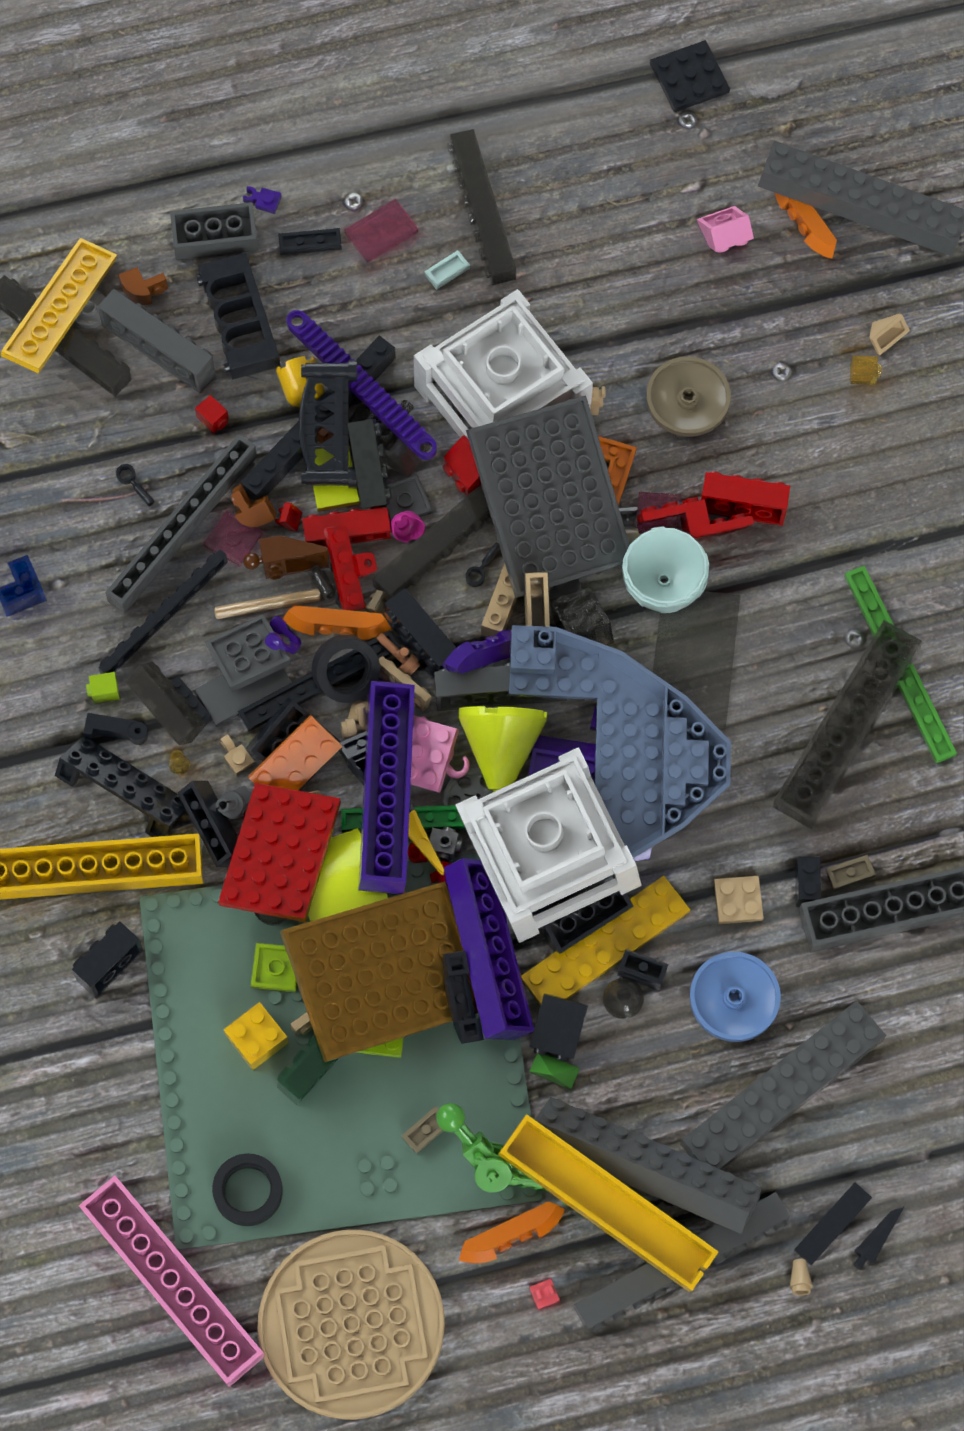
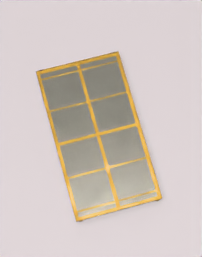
[653,591,740,729]

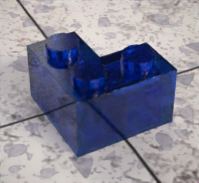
[0,555,47,617]

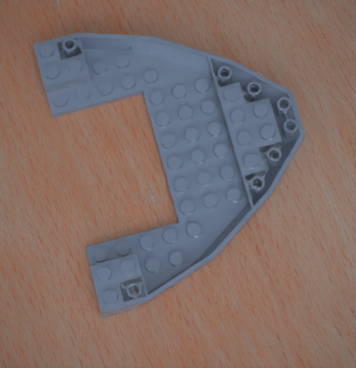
[509,625,731,858]

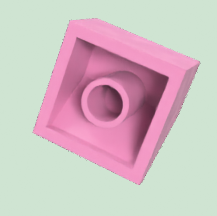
[697,206,754,252]

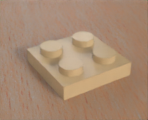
[714,876,764,924]

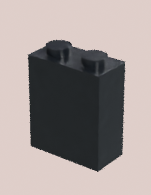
[530,993,589,1062]

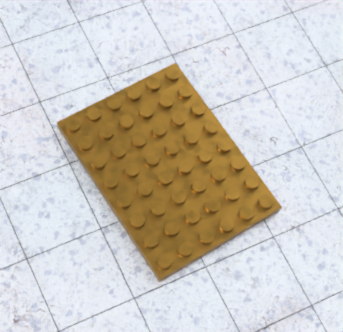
[280,881,479,1062]

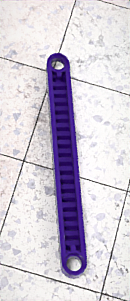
[286,310,437,460]

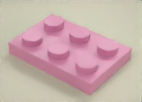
[411,718,459,793]

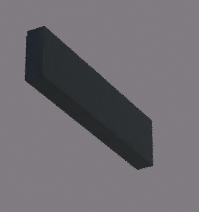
[794,1182,872,1266]

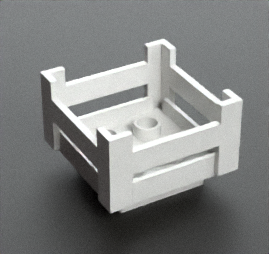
[414,289,593,440]
[456,747,642,943]

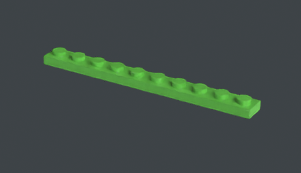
[844,566,957,764]

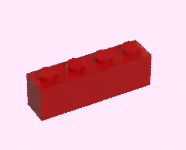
[302,506,391,547]

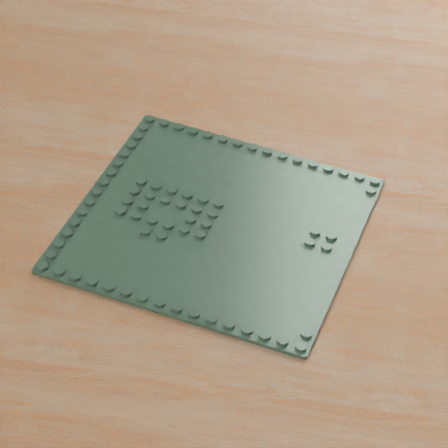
[140,852,543,1250]

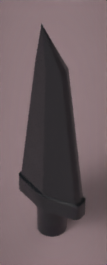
[853,1205,905,1270]

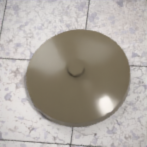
[646,357,731,437]

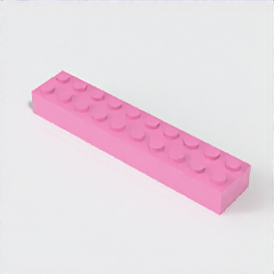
[79,1175,265,1387]

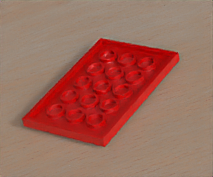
[218,783,341,922]

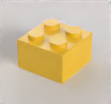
[223,1002,289,1070]

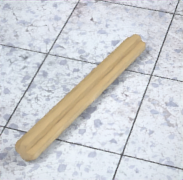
[214,588,321,619]

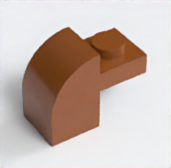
[118,267,168,305]
[231,484,277,527]

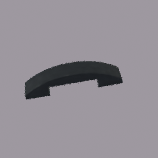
[443,951,484,1044]

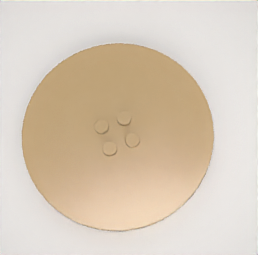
[258,1230,445,1420]

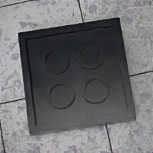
[650,40,730,113]

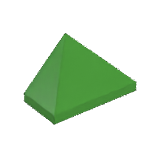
[529,1053,580,1090]

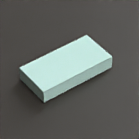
[424,250,470,290]

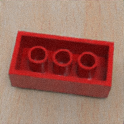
[701,471,791,526]

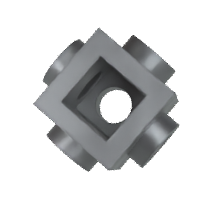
[430,827,463,861]

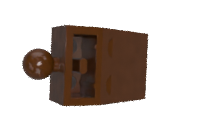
[243,535,329,580]

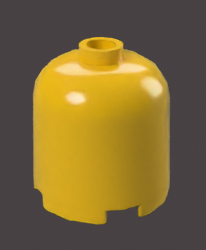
[276,356,324,408]

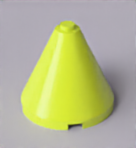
[458,706,547,792]

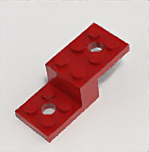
[636,497,754,538]

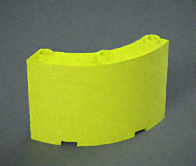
[307,828,388,922]

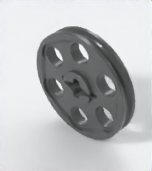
[443,768,493,833]

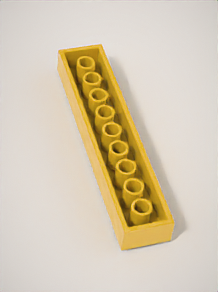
[0,833,204,900]

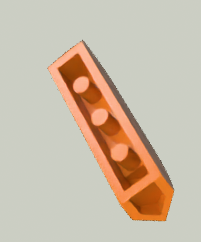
[775,193,837,259]
[283,605,392,640]
[458,1201,565,1263]

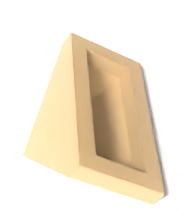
[870,313,910,355]

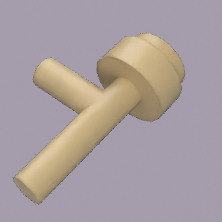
[340,705,367,739]

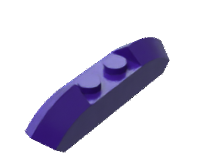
[442,630,511,674]

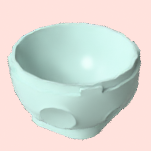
[622,526,709,613]

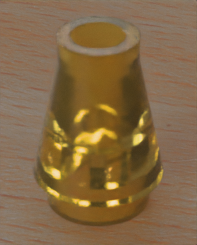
[168,750,190,774]

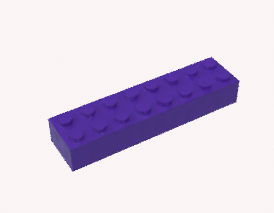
[443,858,534,1040]

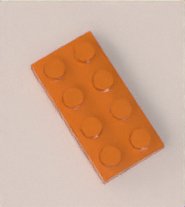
[248,715,343,791]

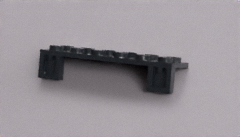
[55,736,187,837]

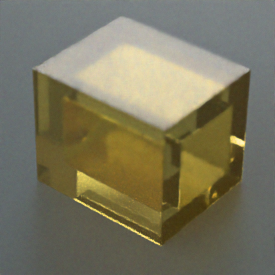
[850,356,882,384]

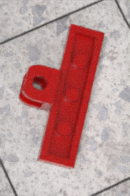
[323,524,377,611]

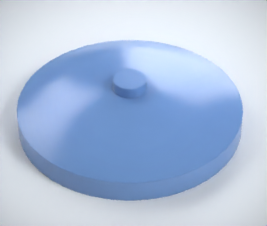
[690,952,781,1042]

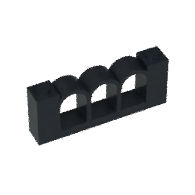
[196,253,281,380]

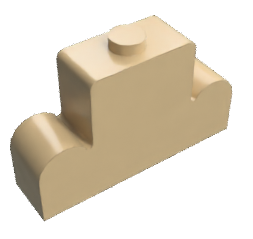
[524,572,550,627]

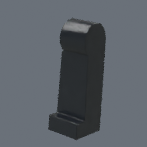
[83,713,148,745]

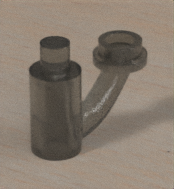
[311,563,338,600]

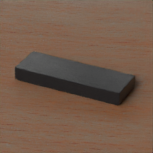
[278,228,342,255]

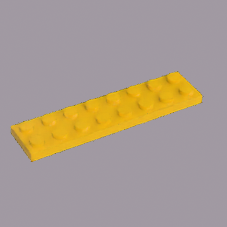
[1,238,117,374]
[521,875,691,1006]

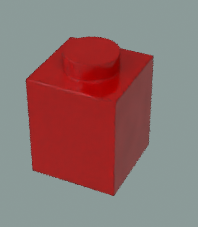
[195,395,229,433]

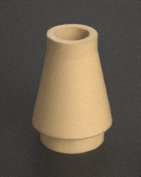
[790,1259,813,1296]

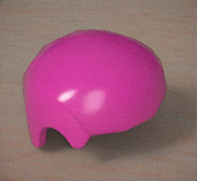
[390,511,425,543]

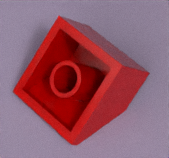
[443,435,483,497]

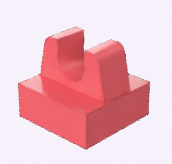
[529,1279,560,1310]

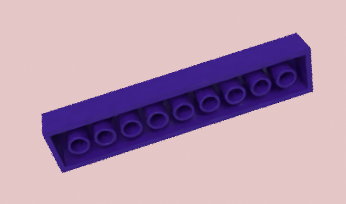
[358,681,415,894]

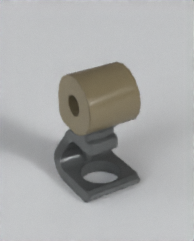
[619,507,639,545]

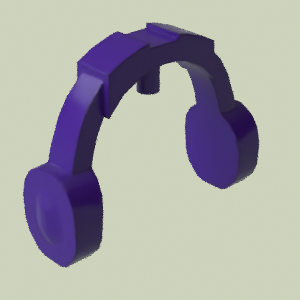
[265,616,302,654]

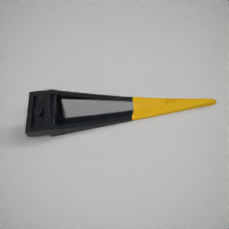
[339,731,444,875]

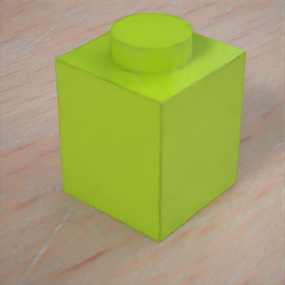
[86,672,120,703]

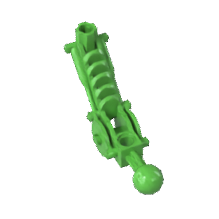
[436,1103,568,1206]

